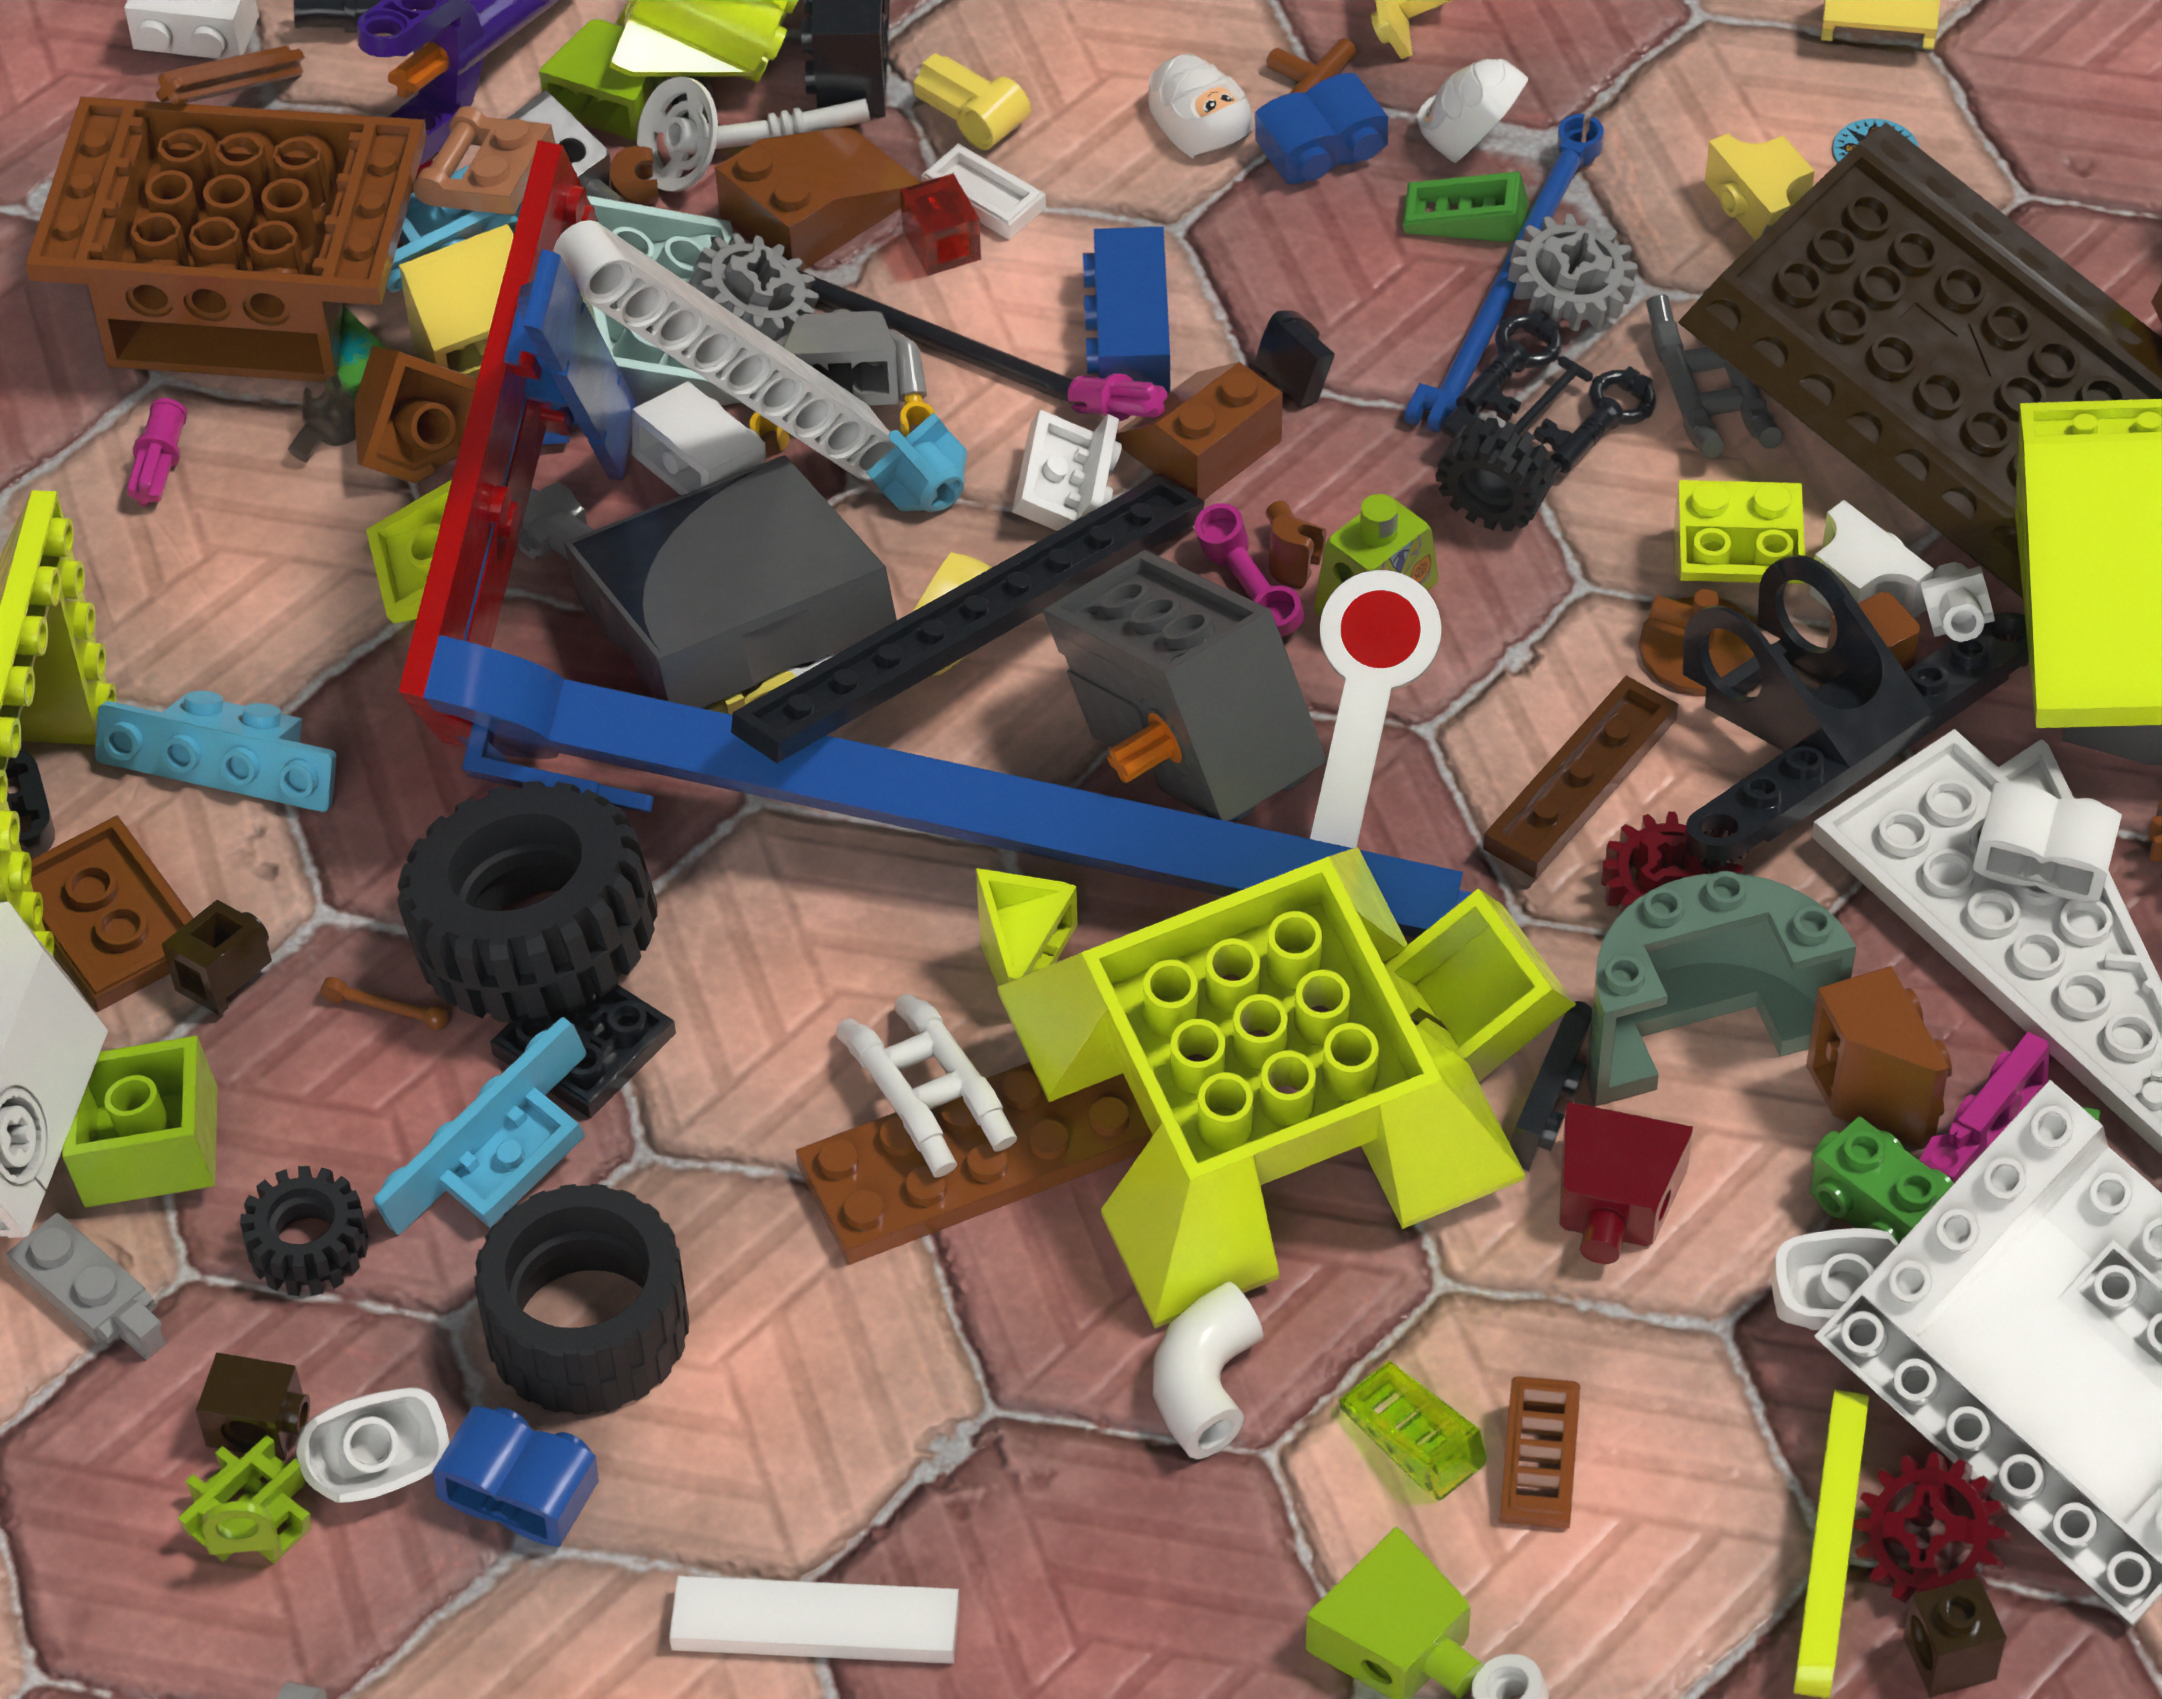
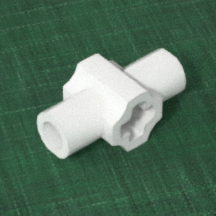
[1920,562,1995,642]

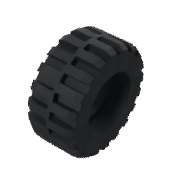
[397,781,658,1023]

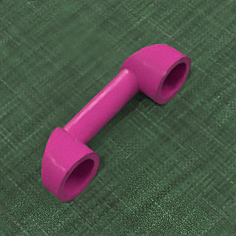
[1194,503,1305,637]

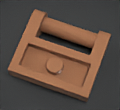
[412,106,555,215]

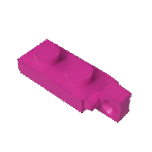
[1919,1032,2049,1184]

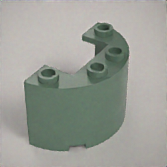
[1587,871,1856,1106]

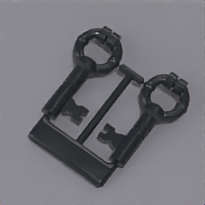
[1441,310,1656,476]

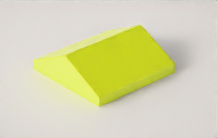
[366,479,452,624]

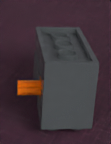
[1042,550,1327,822]

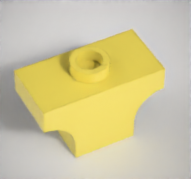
[1705,133,1815,241]

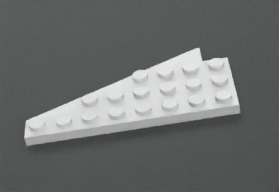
[1812,729,2162,1155]

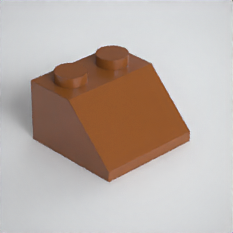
[1115,362,1282,500]

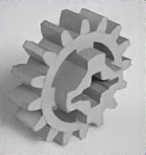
[1508,214,1638,331]
[689,233,819,342]

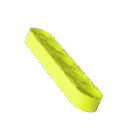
[1793,1389,1869,1699]

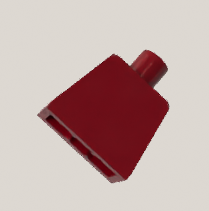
[1559,1102,1693,1264]

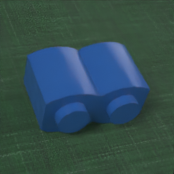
[1255,73,1388,184]
[433,1406,599,1547]

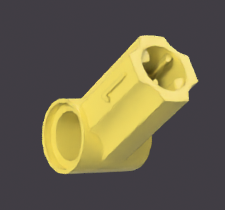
[913,53,1031,150]

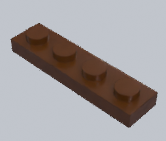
[1483,675,1678,879]

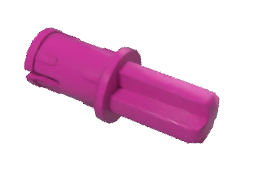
[1068,373,1168,421]
[127,398,188,507]

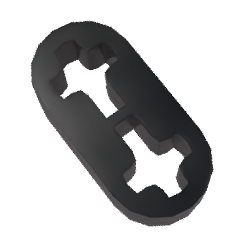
[5,751,55,859]

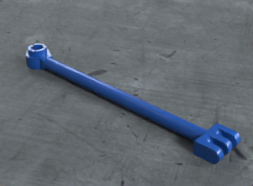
[1404,114,1604,433]

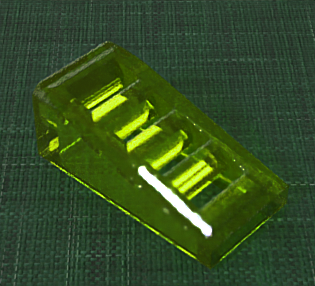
[1338,1360,1487,1501]

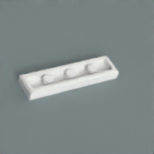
[669,1576,959,1664]

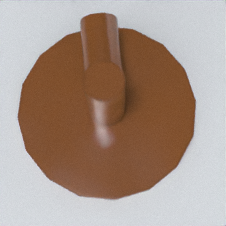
[1639,589,1759,696]

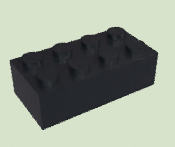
[801,0,890,117]

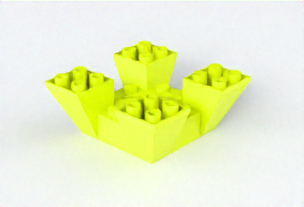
[997,847,1525,1329]

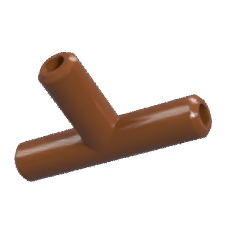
[1266,38,1357,94]

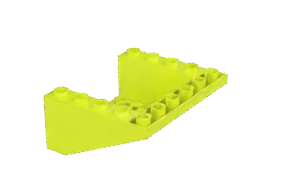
[2015,399,2162,728]
[0,490,117,958]

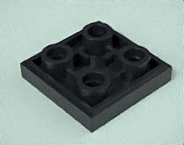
[490,984,676,1119]

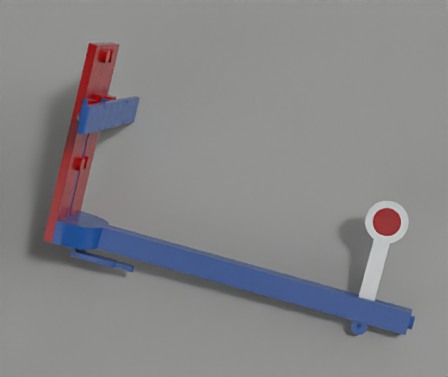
[398,140,1472,938]

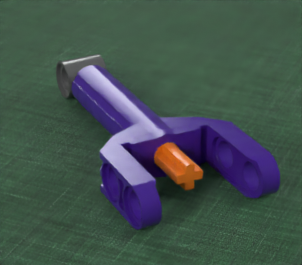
[358,0,560,165]

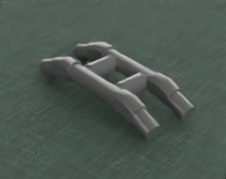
[1646,288,1783,459]

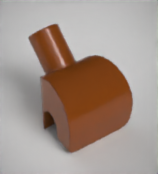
[609,146,658,206]
[1266,500,1327,588]

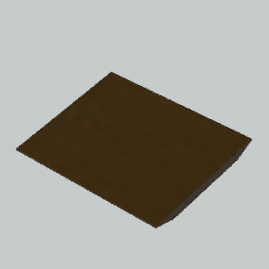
[1678,123,2162,598]

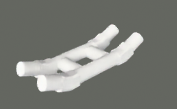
[836,994,1017,1178]

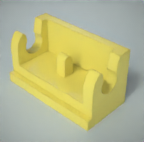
[1821,0,1940,50]

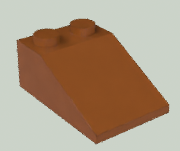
[715,126,925,271]

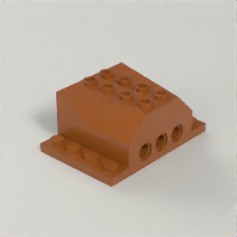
[25,96,427,383]

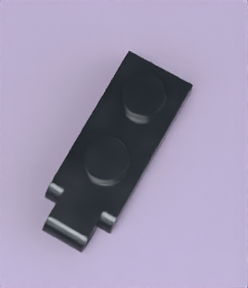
[1510,1001,1592,1171]

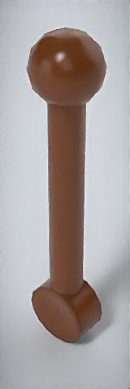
[320,977,449,1030]

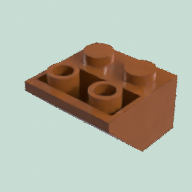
[1806,966,1952,1149]

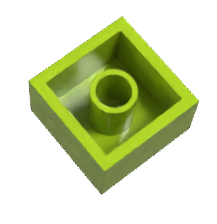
[62,1035,218,1208]

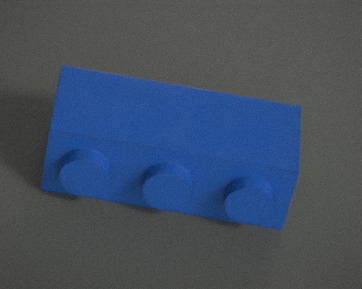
[1083,226,1171,394]

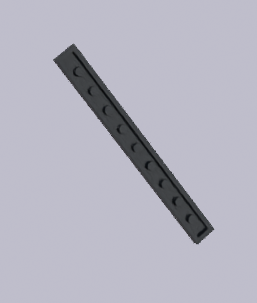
[731,474,1205,763]

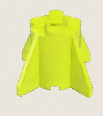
[609,0,798,83]

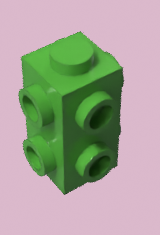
[1810,1116,1954,1244]

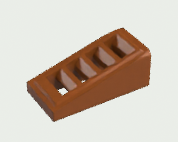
[1500,1376,1581,1529]

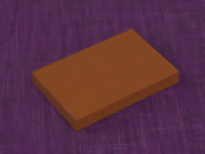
[31,815,194,1011]

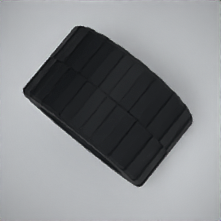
[474,1184,689,1415]

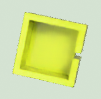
[1384,888,1576,1083]

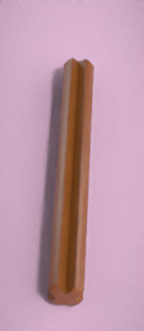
[156,45,305,106]

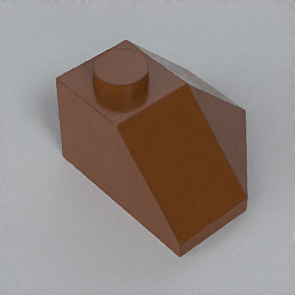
[354,346,477,483]

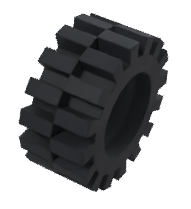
[1435,418,1555,531]
[240,1166,368,1296]

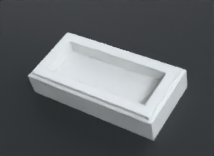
[921,144,1046,240]

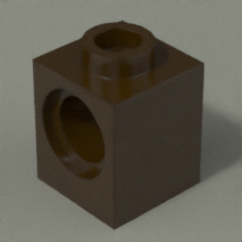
[196,1352,310,1460]
[1903,1577,2007,1698]

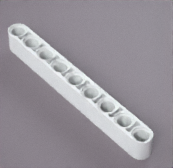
[553,220,895,481]

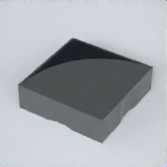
[564,455,897,708]

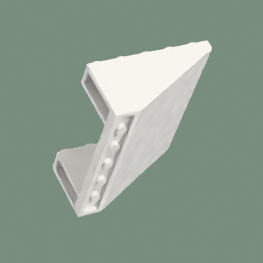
[1814,1080,2162,1626]

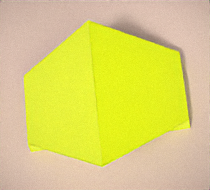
[976,868,1078,986]

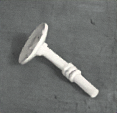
[637,77,870,192]

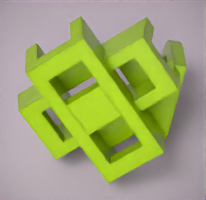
[178,1435,311,1564]

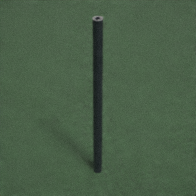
[710,237,1074,404]

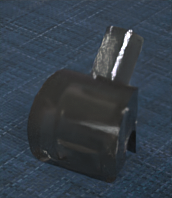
[288,373,356,462]

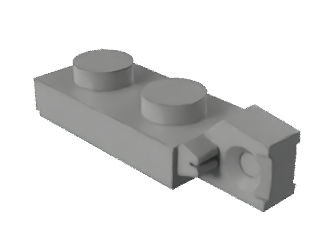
[6,1212,167,1360]

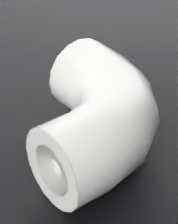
[1153,1281,1264,1459]

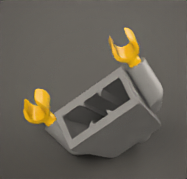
[749,309,936,451]

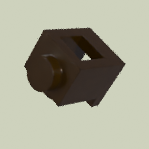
[161,899,272,1015]

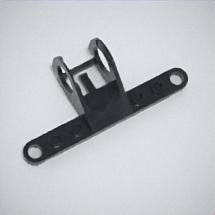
[1682,555,2029,866]

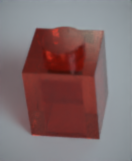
[900,173,981,276]

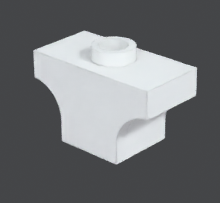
[1809,500,1934,619]

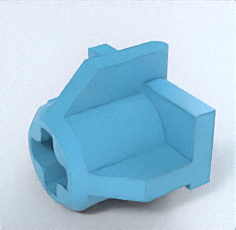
[866,412,968,512]

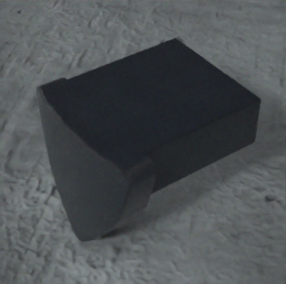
[1255,310,1335,406]

